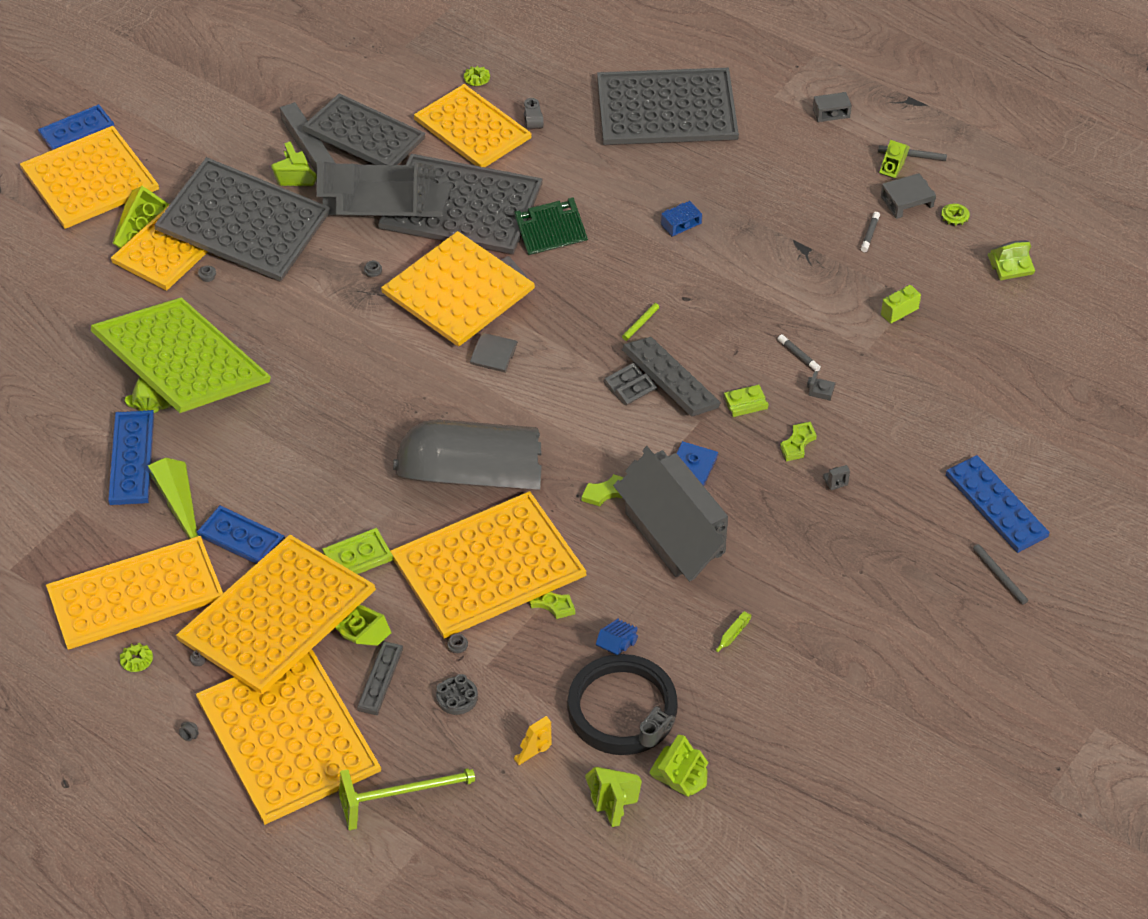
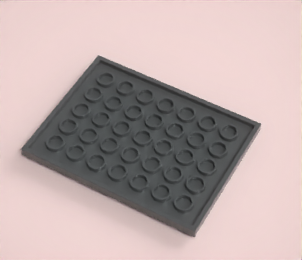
[597,67,739,145]
[379,154,543,254]
[155,157,330,281]

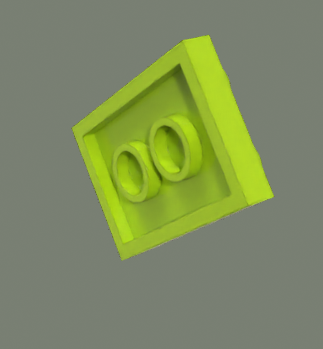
[322,528,393,574]

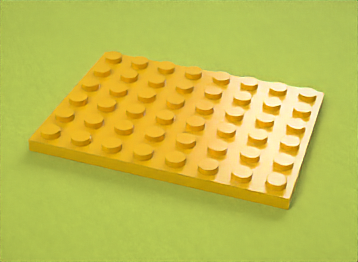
[390,491,586,639]
[176,535,376,694]
[196,649,381,825]

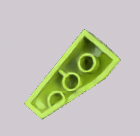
[112,186,169,249]
[335,605,392,646]

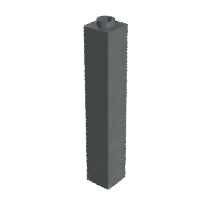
[280,102,336,174]

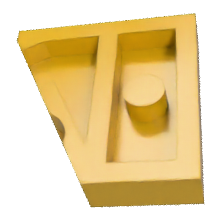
[514,716,552,765]

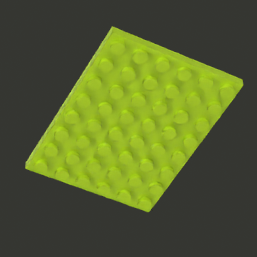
[91,297,271,413]

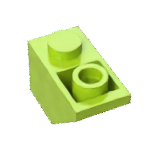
[879,140,910,178]

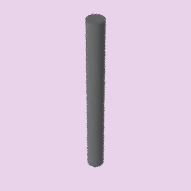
[878,145,947,161]
[973,544,1028,605]

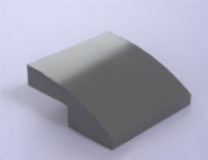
[470,333,518,373]
[603,362,657,405]

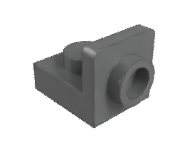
[807,371,836,401]
[823,465,850,490]

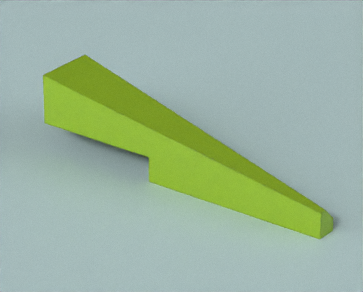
[148,458,198,539]

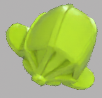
[125,377,171,413]

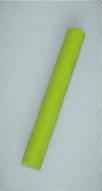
[622,303,659,341]

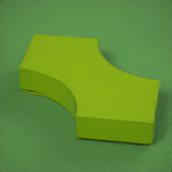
[780,422,817,461]
[581,474,624,507]
[529,592,575,619]

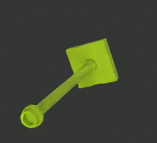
[339,768,475,830]

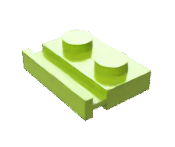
[724,385,769,417]

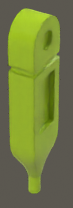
[716,611,751,652]

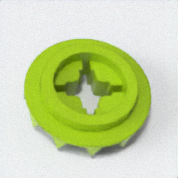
[464,65,490,86]
[941,204,970,226]
[120,642,153,672]

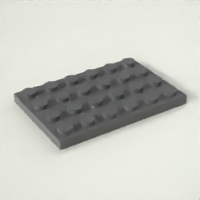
[303,93,426,165]

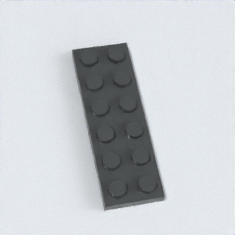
[622,337,721,417]

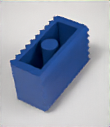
[661,201,702,237]
[596,618,638,655]

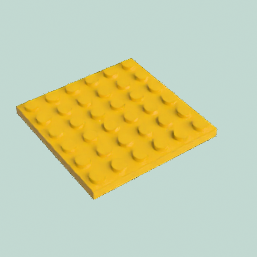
[20,126,159,229]
[381,231,535,347]

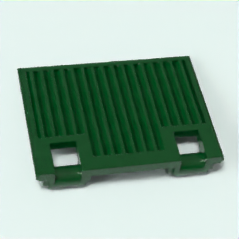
[514,197,588,255]

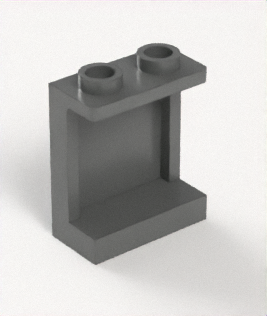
[880,173,936,219]

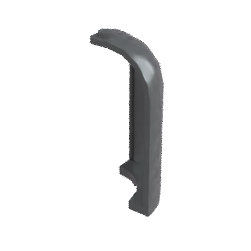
[393,419,541,490]

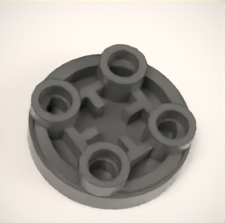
[436,674,478,715]

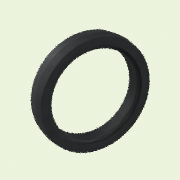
[567,654,678,755]

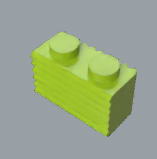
[881,285,921,324]

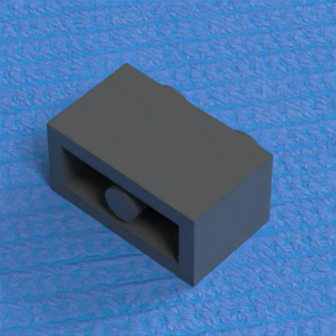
[813,92,852,122]

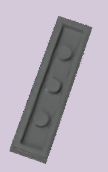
[357,641,403,716]

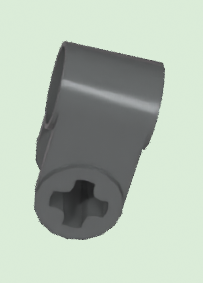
[524,98,544,129]
[639,706,675,747]

